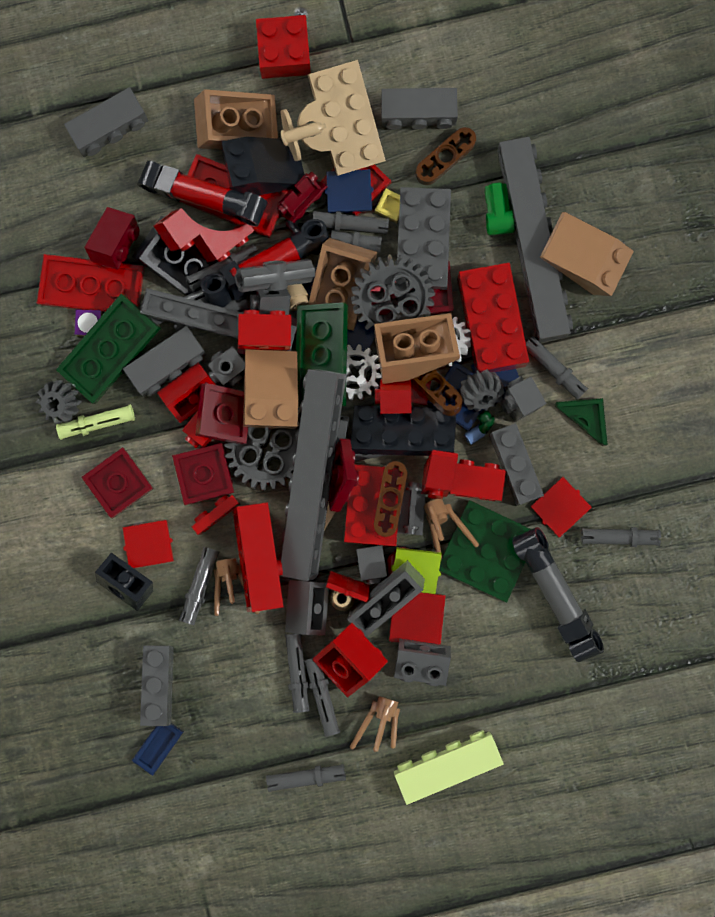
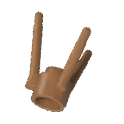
[424,499,479,559]
[214,558,260,616]
[350,696,400,752]

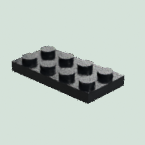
[351,405,457,456]

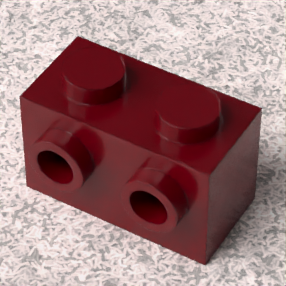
[84,207,140,270]

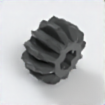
[459,369,505,412]
[35,380,82,424]

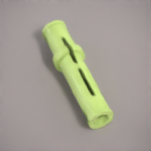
[56,404,135,440]

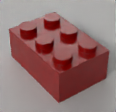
[344,465,402,547]

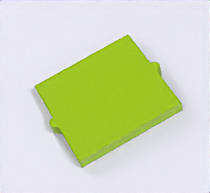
[391,547,442,594]

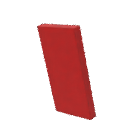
[179,154,289,238]
[37,254,145,313]

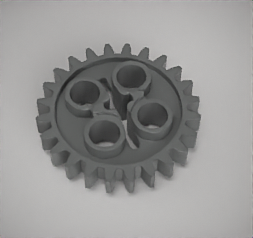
[351,255,435,334]
[225,422,299,491]

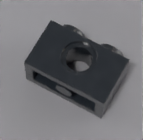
[95,553,153,611]

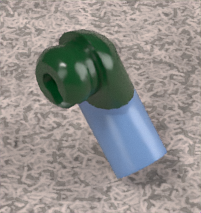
[464,410,495,445]

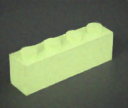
[394,730,504,805]

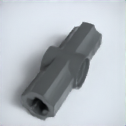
[235,259,315,292]

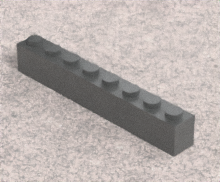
[497,137,573,342]
[278,369,346,581]

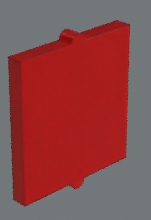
[530,477,592,538]
[122,520,174,568]
[326,571,370,602]

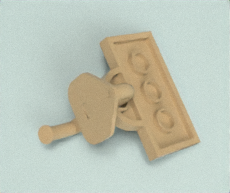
[280,60,386,176]

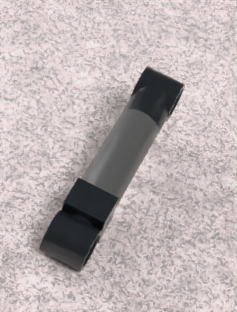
[512,527,604,662]

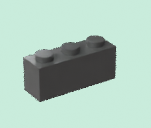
[64,87,148,157]
[381,88,458,130]
[123,326,207,397]
[489,423,544,506]
[347,560,425,637]
[140,646,174,726]

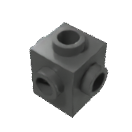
[208,346,245,388]

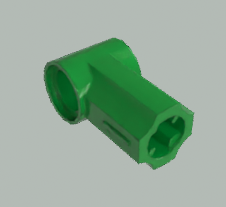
[484,183,514,236]

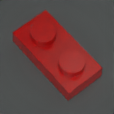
[191,495,241,535]

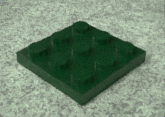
[439,500,531,603]

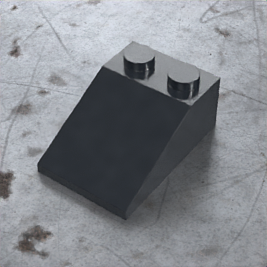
[222,136,305,195]
[132,216,218,300]

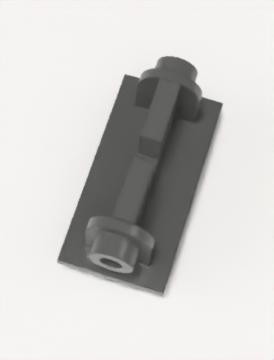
[397,482,426,535]

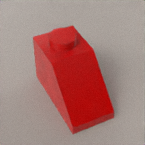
[421,450,458,499]

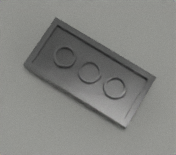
[396,187,451,290]

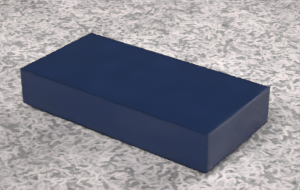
[132,723,184,776]

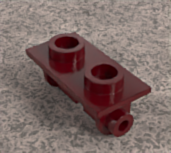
[277,171,328,223]

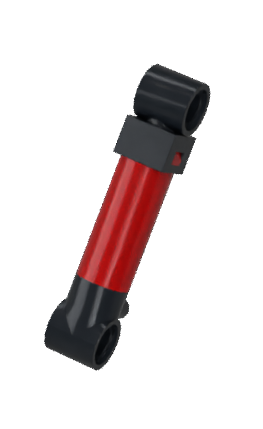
[137,161,268,227]
[201,219,329,308]

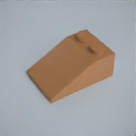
[194,90,278,150]
[540,212,634,296]
[308,238,377,331]
[374,313,460,384]
[243,349,298,429]

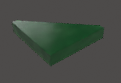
[555,398,608,446]

